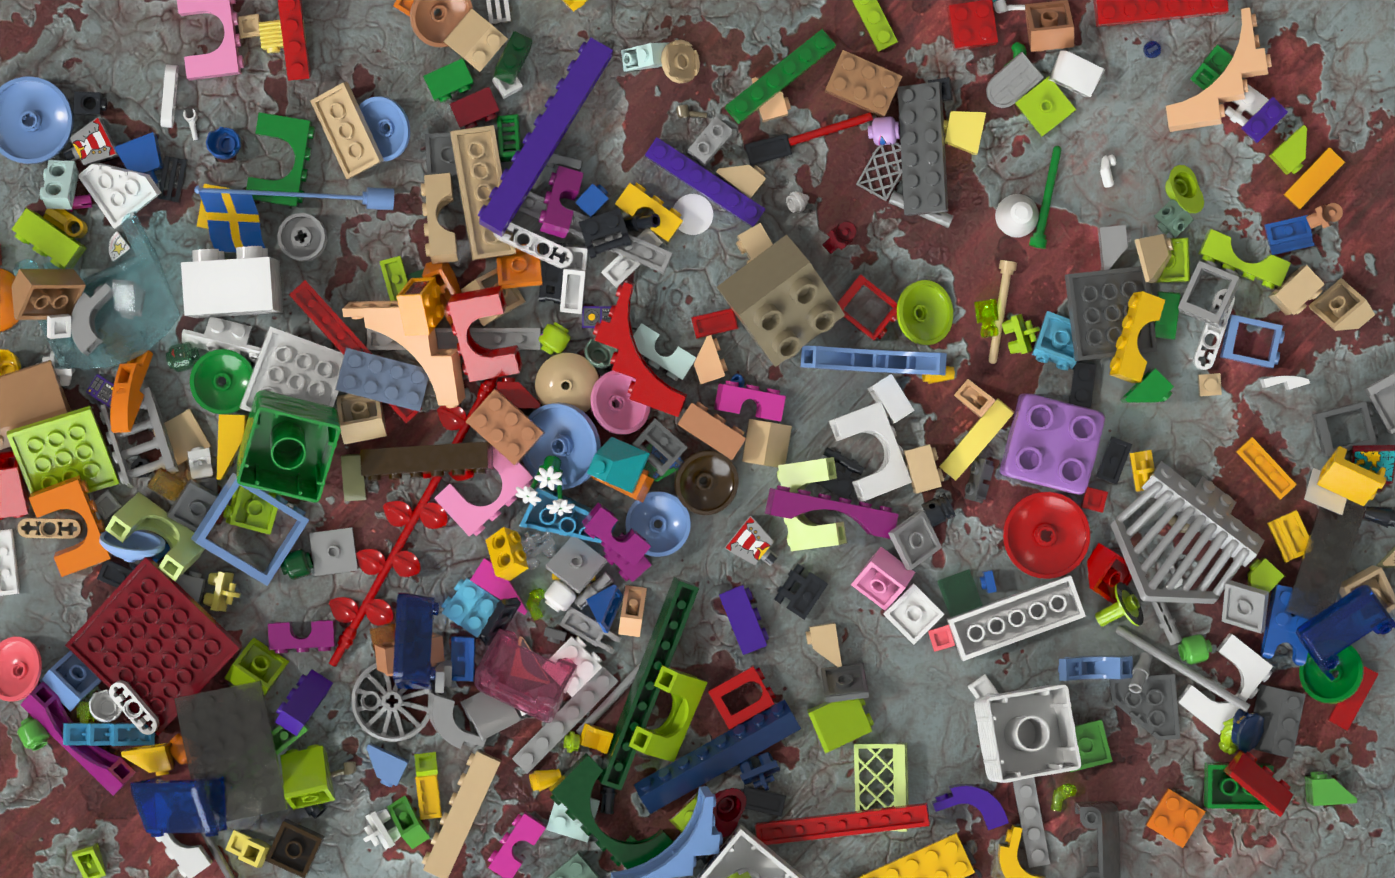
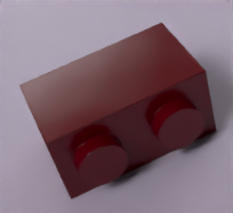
[449,87,500,129]

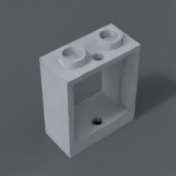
[1178,261,1241,329]

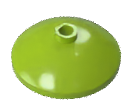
[897,280,953,345]

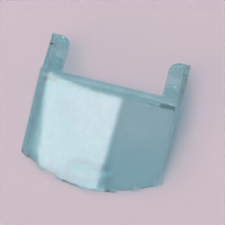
[13,211,180,370]

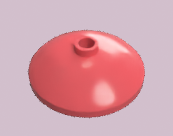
[0,637,42,702]

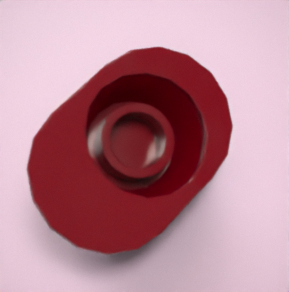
[713,788,746,838]

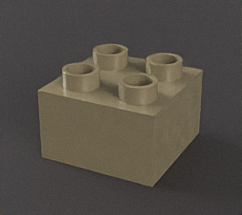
[717,235,845,367]

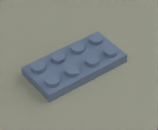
[335,348,429,412]

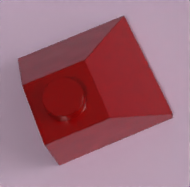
[1087,543,1132,604]

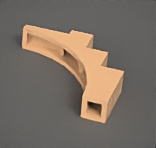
[1166,8,1272,132]

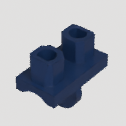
[740,752,781,791]

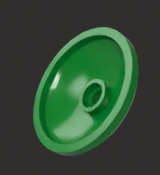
[190,349,253,414]
[1299,639,1364,704]

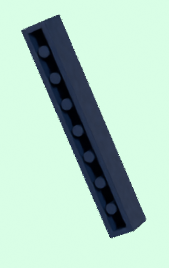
[633,699,801,814]

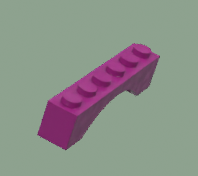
[765,485,899,539]
[21,681,136,796]

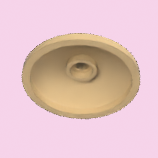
[535,353,599,413]

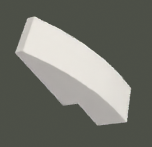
[560,244,588,314]

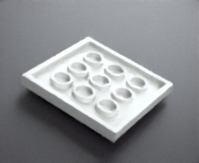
[239,326,344,412]

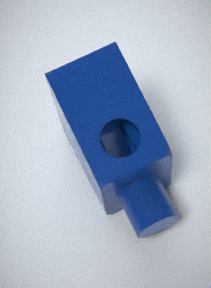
[115,132,163,184]

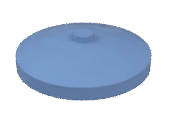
[0,77,73,164]
[522,402,601,490]

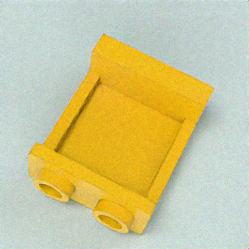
[1317,446,1387,506]

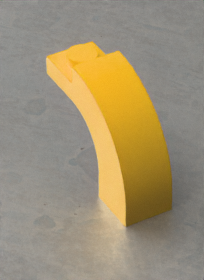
[998,825,1045,878]

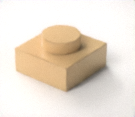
[1198,373,1222,396]

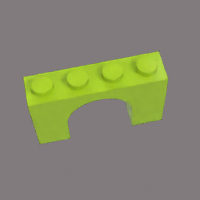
[629,665,708,762]

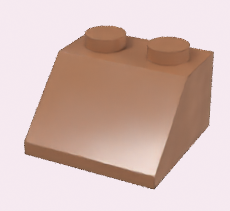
[1025,0,1074,52]

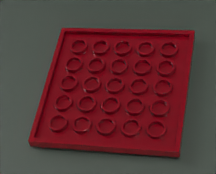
[65,557,242,735]

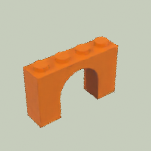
[29,475,112,577]

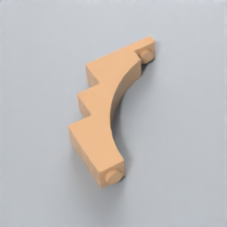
[342,301,466,408]

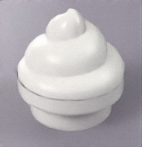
[786,191,809,213]

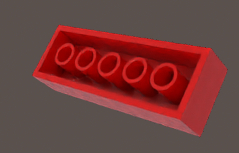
[1093,0,1229,27]

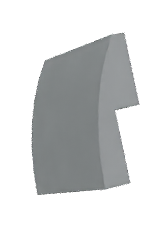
[460,683,521,740]

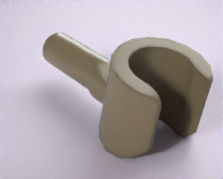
[676,105,707,118]
[330,762,356,778]

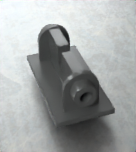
[964,457,995,503]

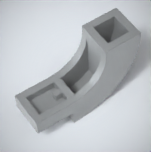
[71,283,117,356]
[428,691,486,749]

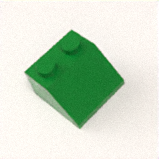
[1120,368,1174,403]

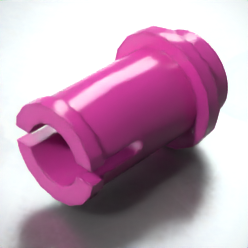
[66,194,92,212]

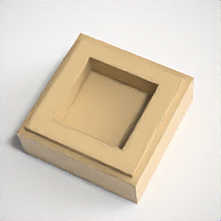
[238,14,260,39]

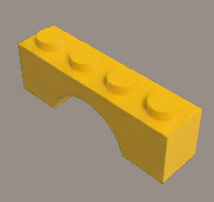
[1109,291,1165,383]

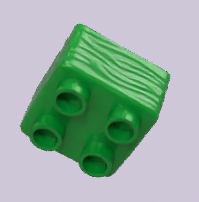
[236,390,341,503]

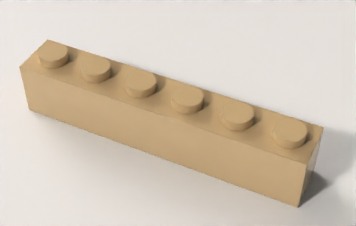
[422,750,501,878]

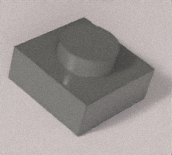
[543,626,567,644]

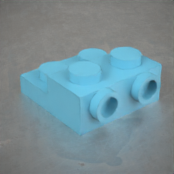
[1032,311,1077,370]
[441,577,500,638]

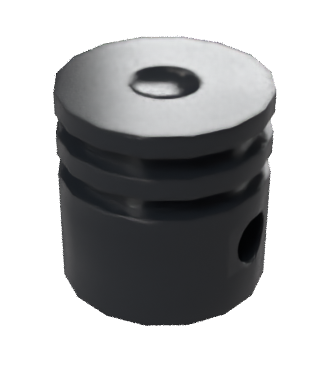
[921,493,956,527]

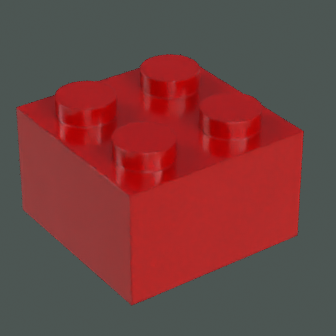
[947,0,998,51]

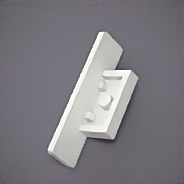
[182,316,261,363]

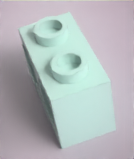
[40,160,79,210]

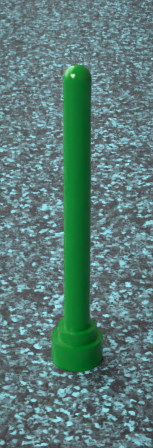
[1029,146,1062,249]

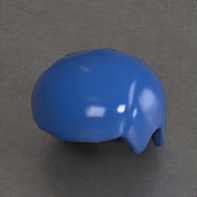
[206,127,242,160]

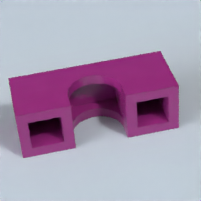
[538,166,584,239]
[582,502,651,566]
[268,619,336,653]

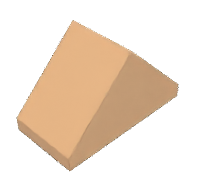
[954,379,996,417]

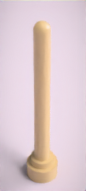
[989,260,1017,364]

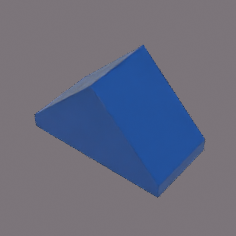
[586,585,624,633]

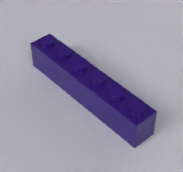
[645,137,765,227]

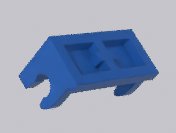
[451,636,476,681]

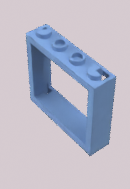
[191,472,309,586]

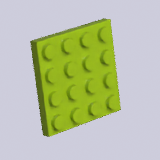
[7,406,119,494]

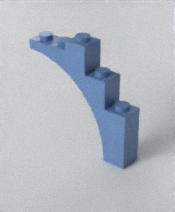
[801,346,947,375]
[611,786,723,878]

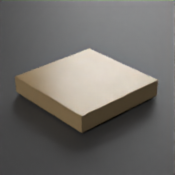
[152,409,212,465]

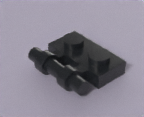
[815,447,865,499]
[774,563,828,620]

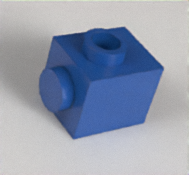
[575,184,609,218]

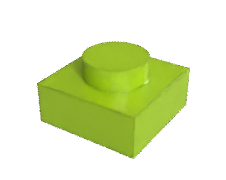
[414,752,438,777]

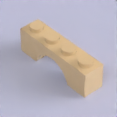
[421,173,458,264]

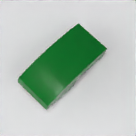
[1190,44,1233,90]
[1154,291,1180,340]

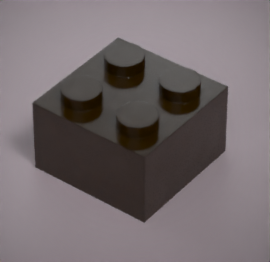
[265,819,325,878]

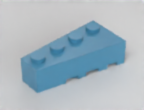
[519,485,618,543]

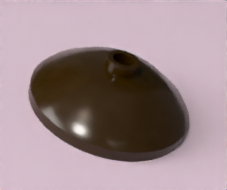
[675,450,739,515]

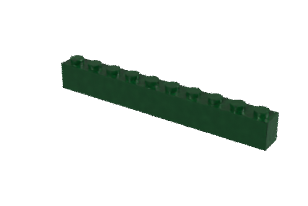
[597,577,699,790]

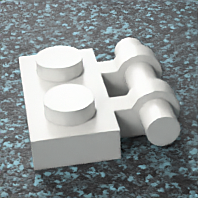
[1225,85,1269,126]

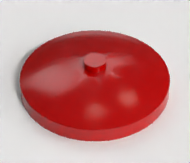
[1003,492,1090,579]

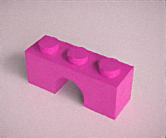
[714,381,786,422]
[488,811,547,878]

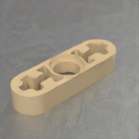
[18,518,82,539]

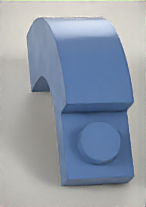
[1058,656,1133,681]

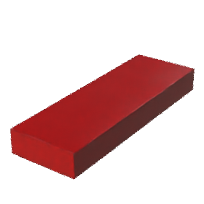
[1328,666,1379,731]

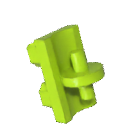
[1002,314,1040,354]

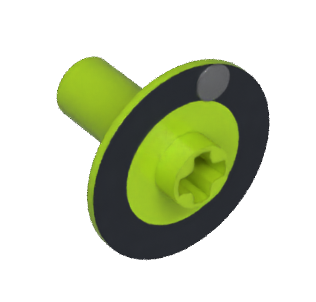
[1095,582,1144,627]

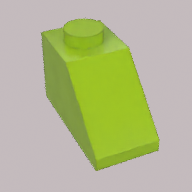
[1269,125,1307,175]
[1247,558,1284,592]

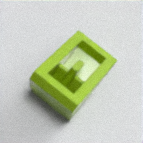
[72,843,106,878]

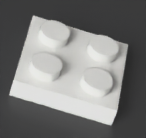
[883,583,944,645]

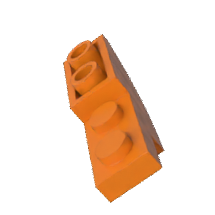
[110,349,153,433]

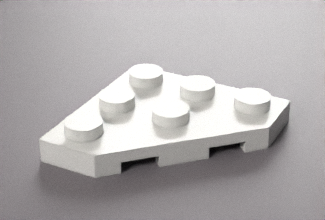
[77,162,161,229]

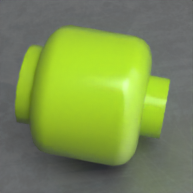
[538,322,571,355]

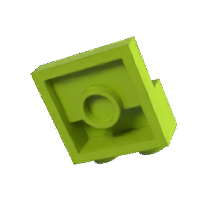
[223,485,282,535]

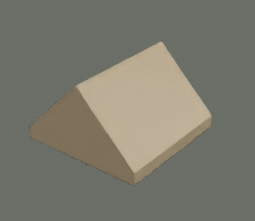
[742,419,792,468]

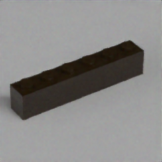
[360,442,493,481]

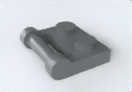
[632,419,688,477]

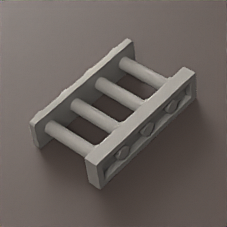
[100,387,179,489]

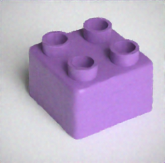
[999,393,1105,495]

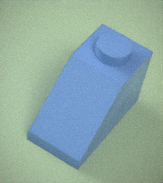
[367,743,409,788]

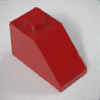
[497,378,541,408]

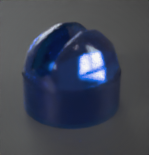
[1143,41,1161,59]

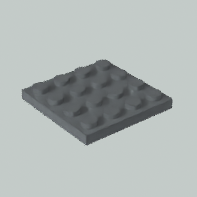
[1065,266,1157,361]

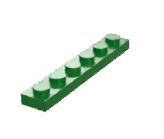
[725,29,836,124]

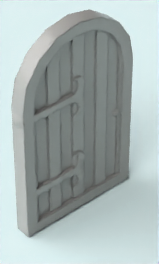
[986,52,1044,108]

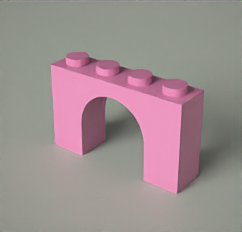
[177,0,244,80]
[434,446,534,537]

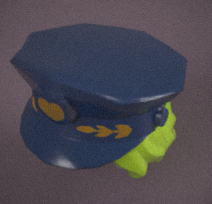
[1219,709,1264,755]

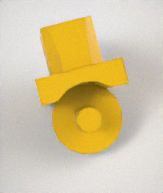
[1129,450,1155,492]

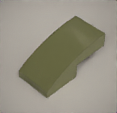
[341,454,367,501]

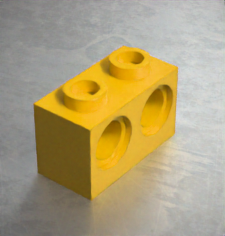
[485,527,528,581]

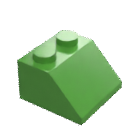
[1305,771,1357,806]

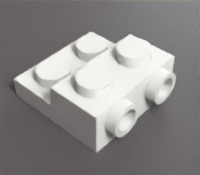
[542,636,603,697]

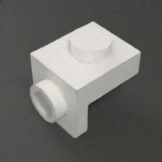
[187,447,213,480]

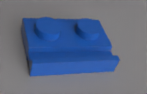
[1264,215,1315,255]

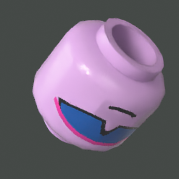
[868,117,900,146]

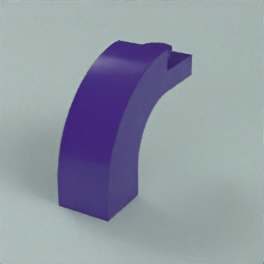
[932,784,1009,830]

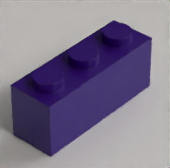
[719,584,769,655]
[275,669,333,736]

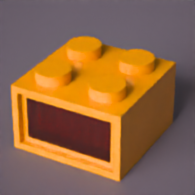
[397,277,445,336]

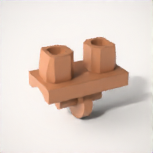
[1306,203,1343,229]

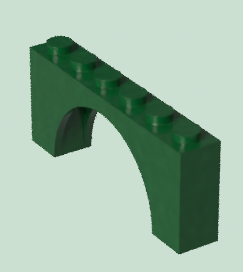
[549,753,673,869]

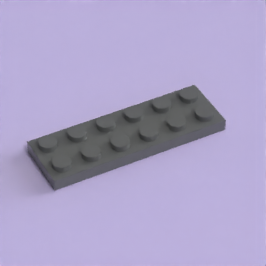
[898,82,948,216]

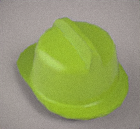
[1165,165,1204,213]

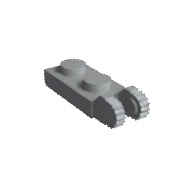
[559,606,622,654]

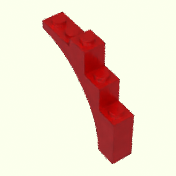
[593,281,687,417]

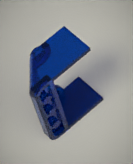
[1296,585,1395,681]
[393,593,439,690]

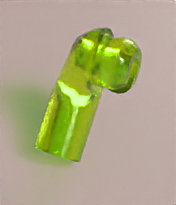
[526,588,545,621]
[1051,783,1077,811]

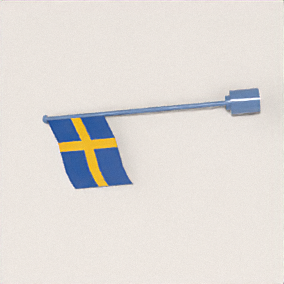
[194,185,394,253]

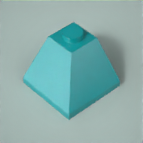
[586,437,650,493]

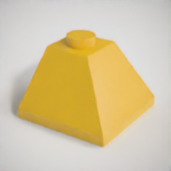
[121,742,174,776]

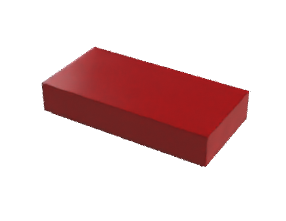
[691,308,738,339]

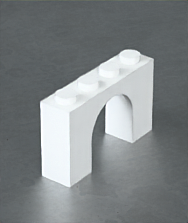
[829,401,912,502]
[1177,633,1273,735]

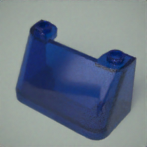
[130,777,227,837]

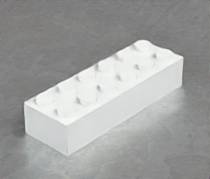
[947,575,1086,661]

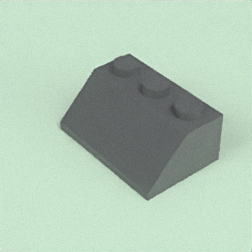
[1253,684,1306,758]

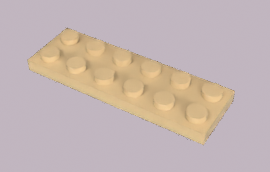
[450,125,516,261]

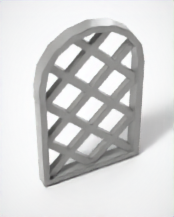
[856,143,902,201]

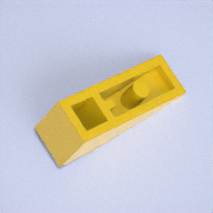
[217,414,247,480]

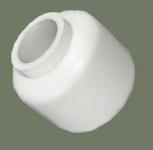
[544,580,576,612]

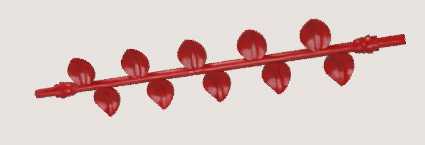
[329,377,498,667]

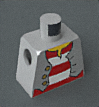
[64,117,119,166]
[724,516,778,566]

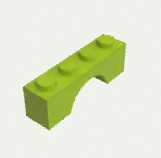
[1198,229,1291,290]

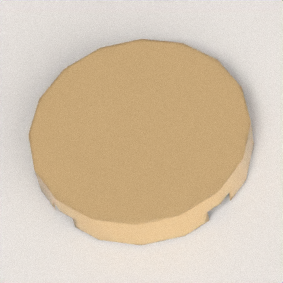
[661,40,700,84]

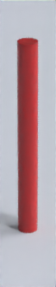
[788,112,873,146]

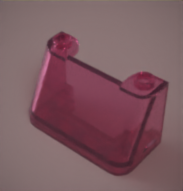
[475,629,577,723]

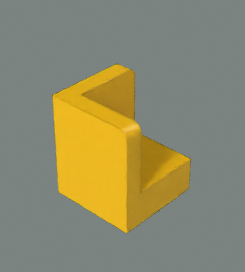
[580,723,614,754]

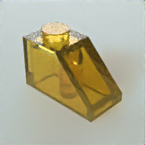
[147,468,187,501]

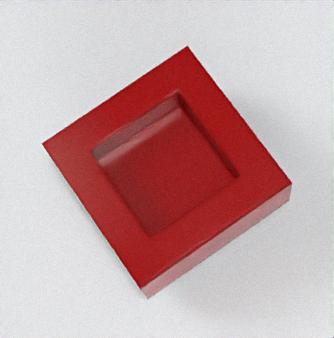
[1081,487,1108,513]

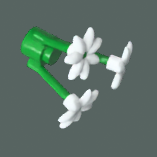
[516,456,575,516]

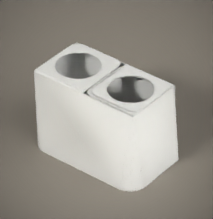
[1048,51,1105,97]

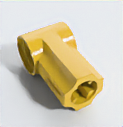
[43,209,88,238]

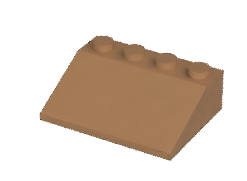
[0,360,72,450]

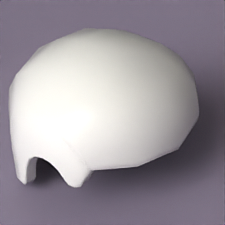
[89,689,122,723]

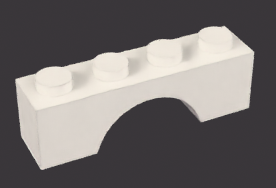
[139,792,213,878]

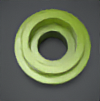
[564,731,580,753]

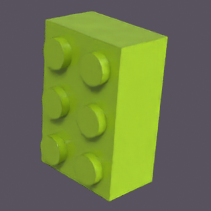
[11,208,87,269]

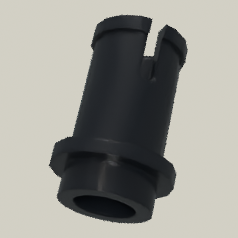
[600,786,617,814]

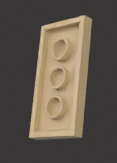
[310,82,384,179]

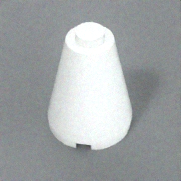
[995,194,1039,238]

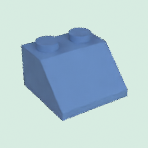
[40,651,102,712]

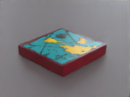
[1351,445,1395,484]

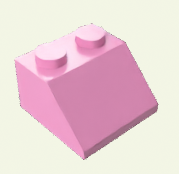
[851,547,916,611]

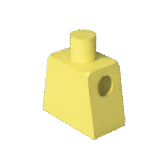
[944,111,986,155]

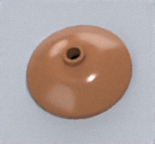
[410,0,473,47]

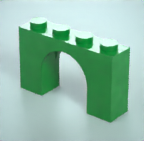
[246,112,315,208]

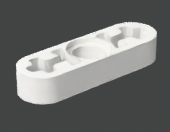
[161,64,179,128]
[109,681,159,735]

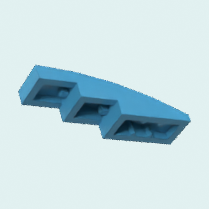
[63,723,155,746]

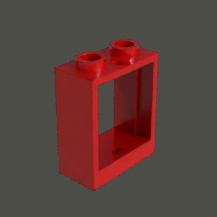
[838,274,897,341]

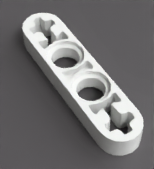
[493,223,573,268]
[1193,289,1235,370]

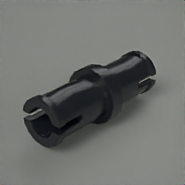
[623,213,660,232]

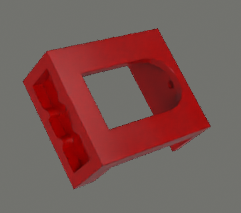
[708,665,776,729]

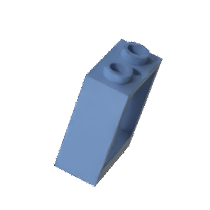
[1220,315,1285,368]

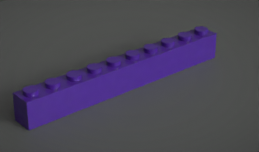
[478,37,613,237]

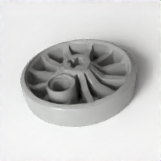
[351,663,433,742]

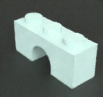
[633,323,696,381]

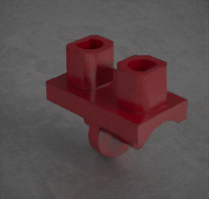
[822,221,857,254]

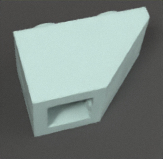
[621,42,669,72]

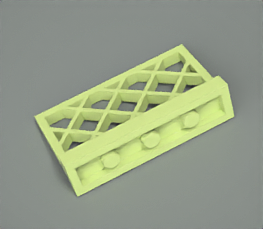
[854,743,909,832]

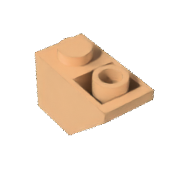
[694,335,728,385]

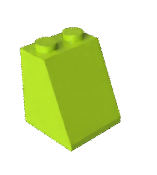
[807,698,874,753]
[280,744,335,810]

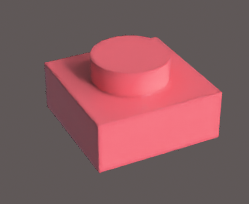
[928,625,955,652]

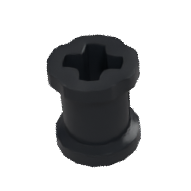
[131,458,153,478]

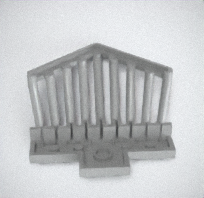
[1111,461,1265,604]

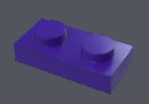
[1241,97,1288,143]

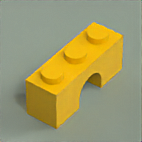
[615,183,683,242]

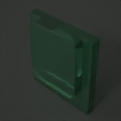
[937,569,983,618]

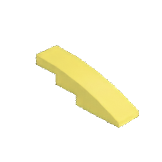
[939,398,1014,481]

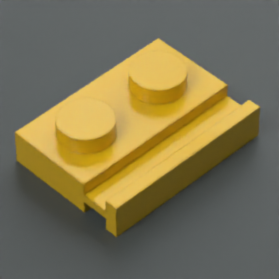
[1267,510,1315,563]

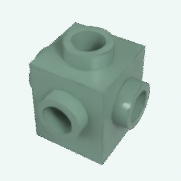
[1154,199,1193,238]

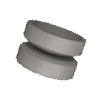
[277,213,328,262]

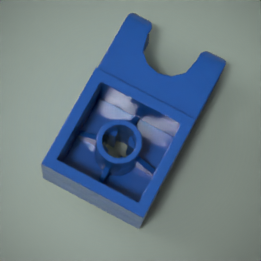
[1260,585,1320,666]

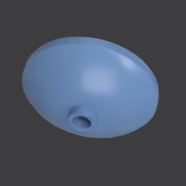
[359,96,410,162]
[625,492,691,557]

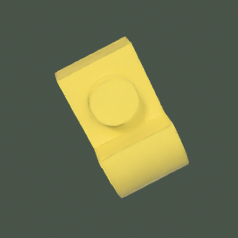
[225,830,271,868]

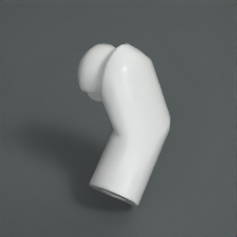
[1100,154,1117,187]

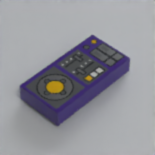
[582,306,612,328]
[86,374,114,408]

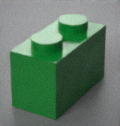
[423,58,475,103]

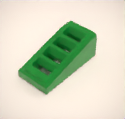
[497,114,522,162]

